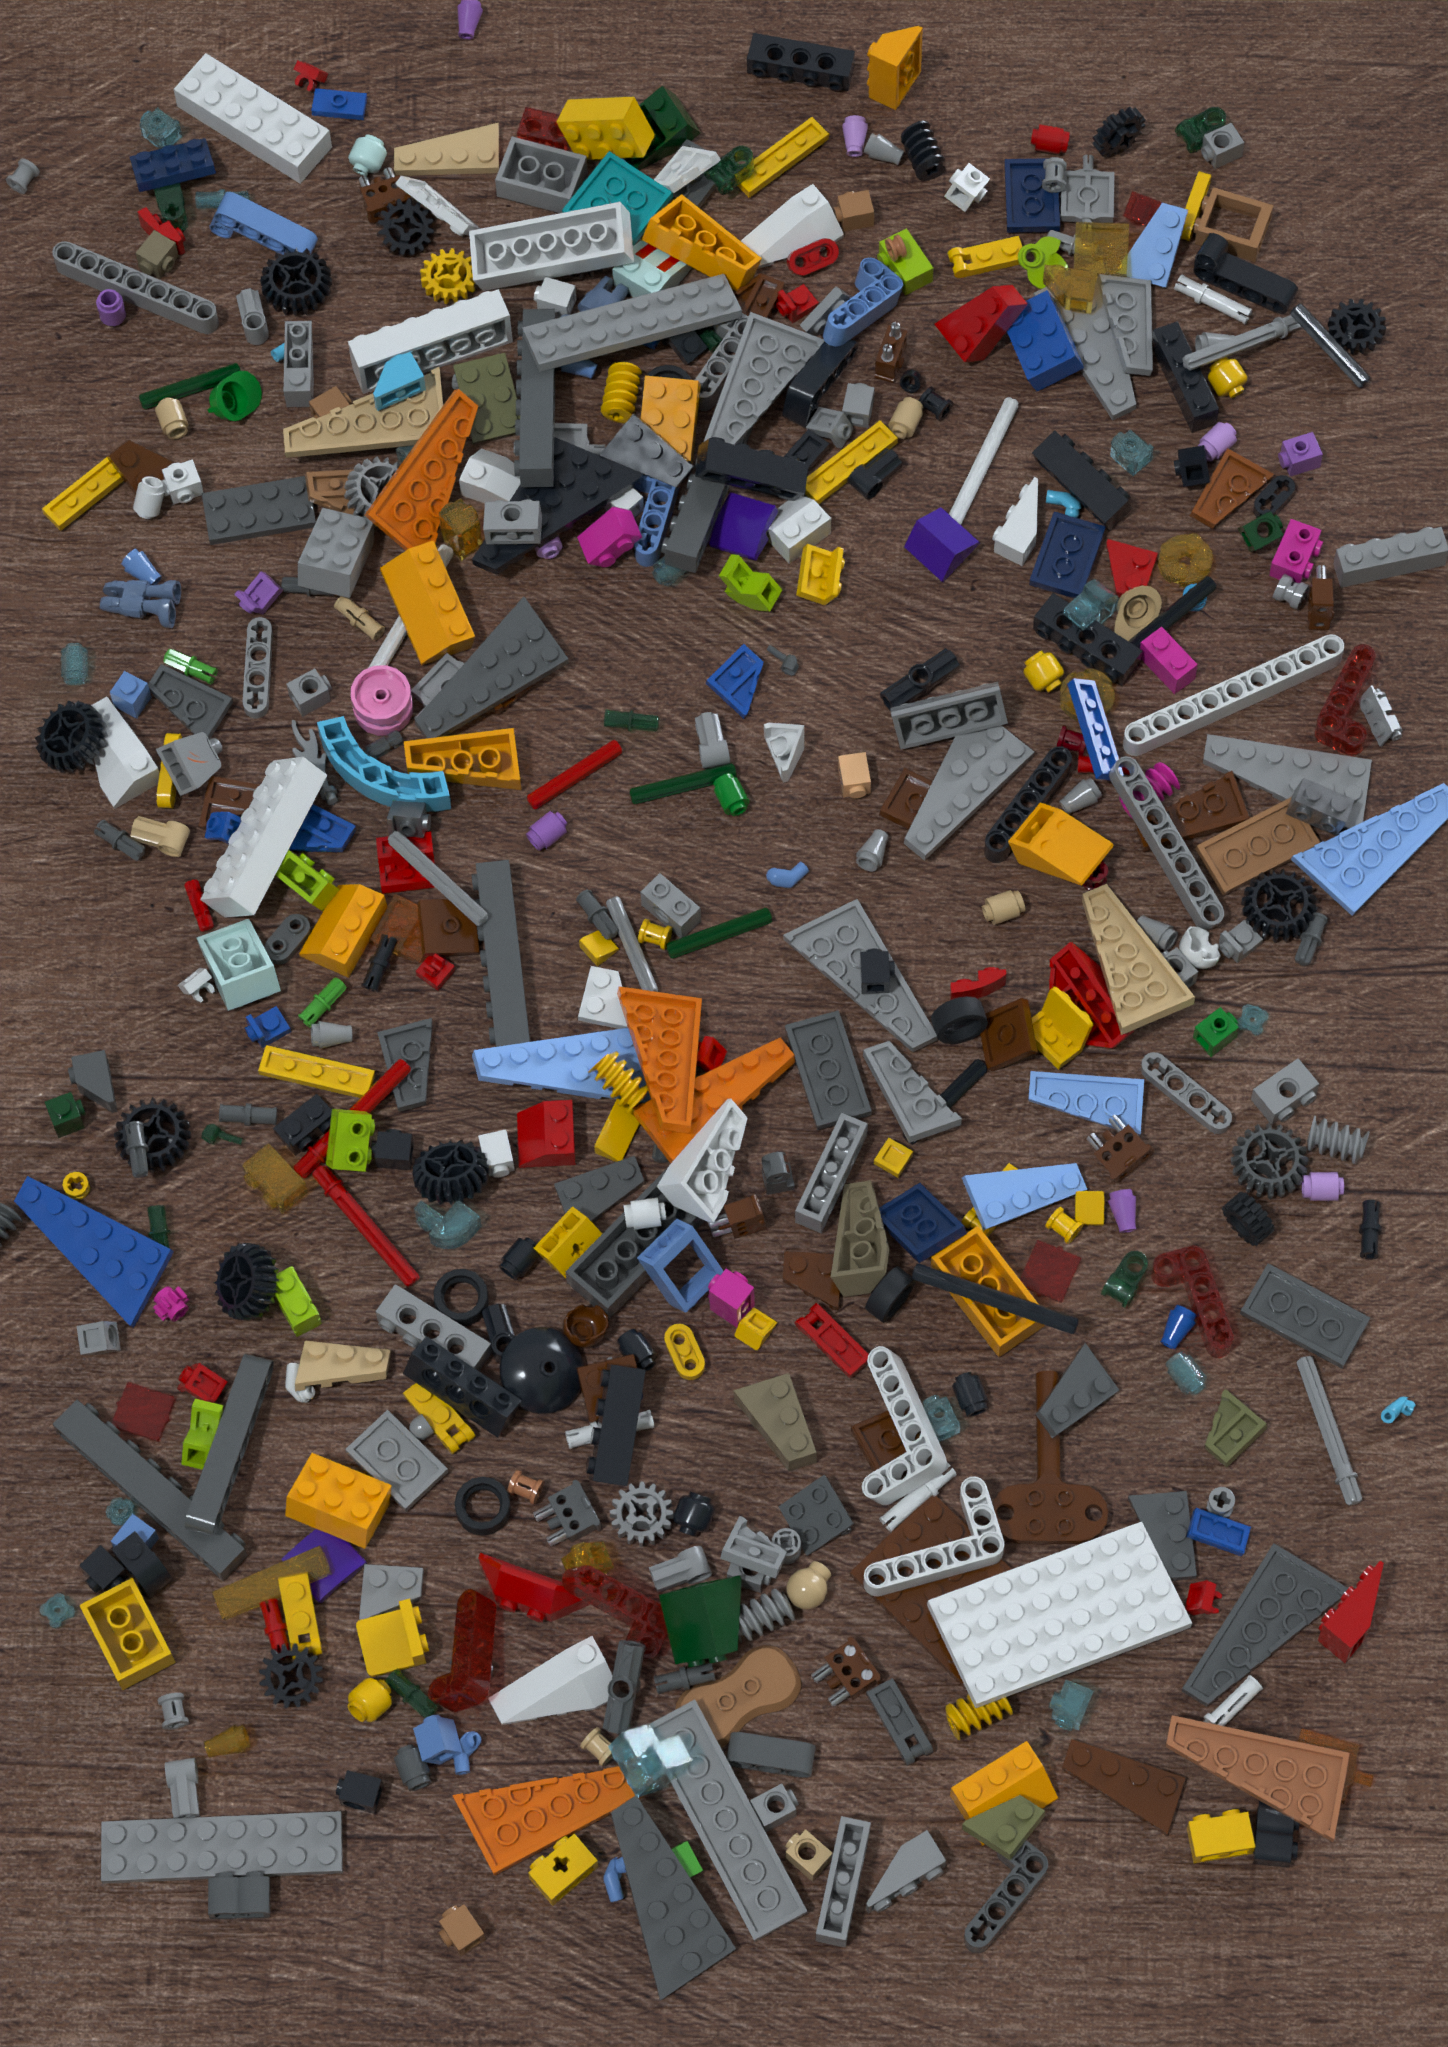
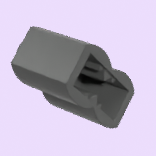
[208,1871,270,1919]

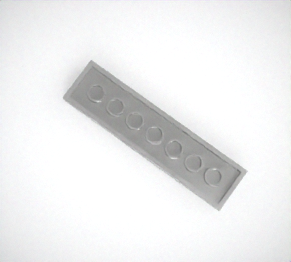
[522,274,742,372]
[643,1699,808,1942]
[101,1811,343,1884]

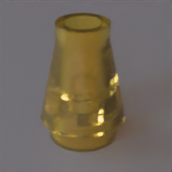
[204,1724,251,1758]

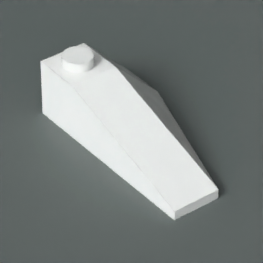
[741,184,844,269]
[459,449,520,503]
[91,697,160,809]
[657,1099,747,1223]
[488,1636,612,1725]

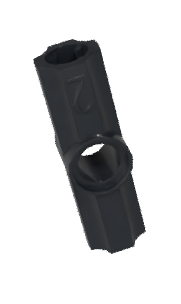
[880,648,960,711]

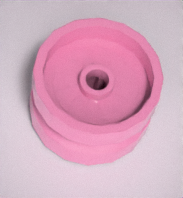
[351,665,413,736]

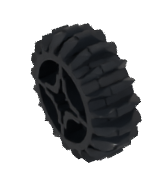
[260,247,332,316]
[35,700,108,774]
[1241,868,1317,943]
[114,1097,192,1174]
[412,1139,490,1205]
[214,1243,280,1321]

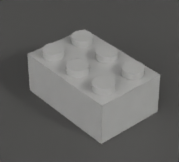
[495,137,588,213]
[298,508,374,598]

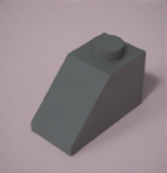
[68,1050,118,1113]

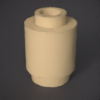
[888,397,923,439]
[155,398,188,439]
[982,890,1025,925]

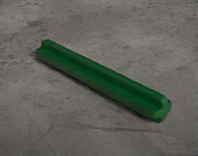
[139,363,241,409]
[629,763,737,804]
[666,907,772,958]

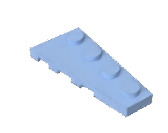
[1028,1071,1144,1137]

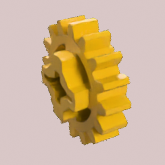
[420,248,476,304]

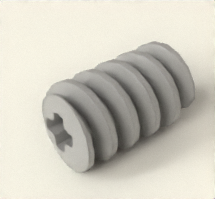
[1307,1116,1370,1164]
[738,1589,795,1644]

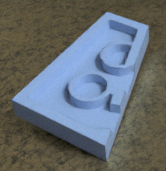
[1115,203,1188,287]

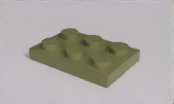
[453,353,520,444]

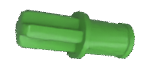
[163,649,218,685]
[298,977,346,1028]

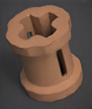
[507,1469,544,1505]

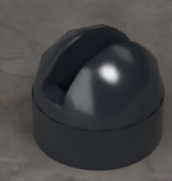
[900,369,923,393]

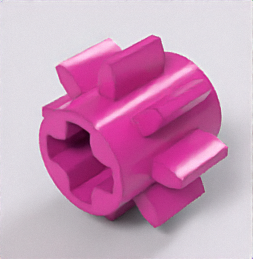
[153,1286,189,1322]

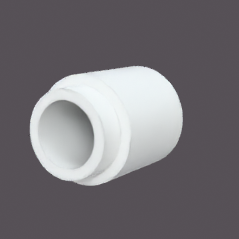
[133,477,165,519]
[624,1198,666,1230]

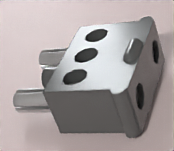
[533,1480,602,1546]

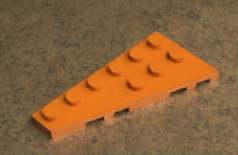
[364,389,478,551]
[617,986,702,1133]

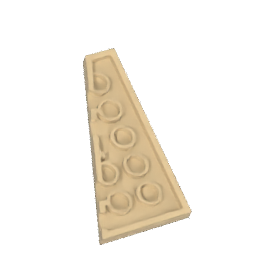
[1082,884,1195,1035]

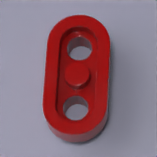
[787,238,839,276]

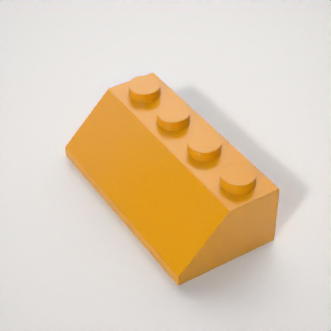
[380,540,475,665]

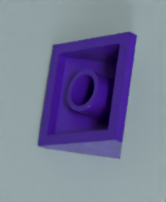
[904,507,980,582]

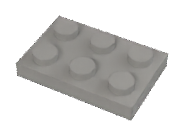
[345,1410,448,1512]

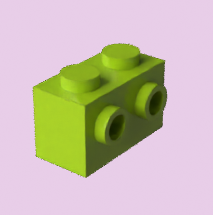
[275,850,340,911]
[326,1109,375,1172]

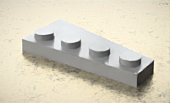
[1097,274,1153,376]
[863,1041,962,1143]

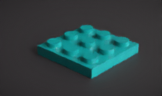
[562,151,673,246]

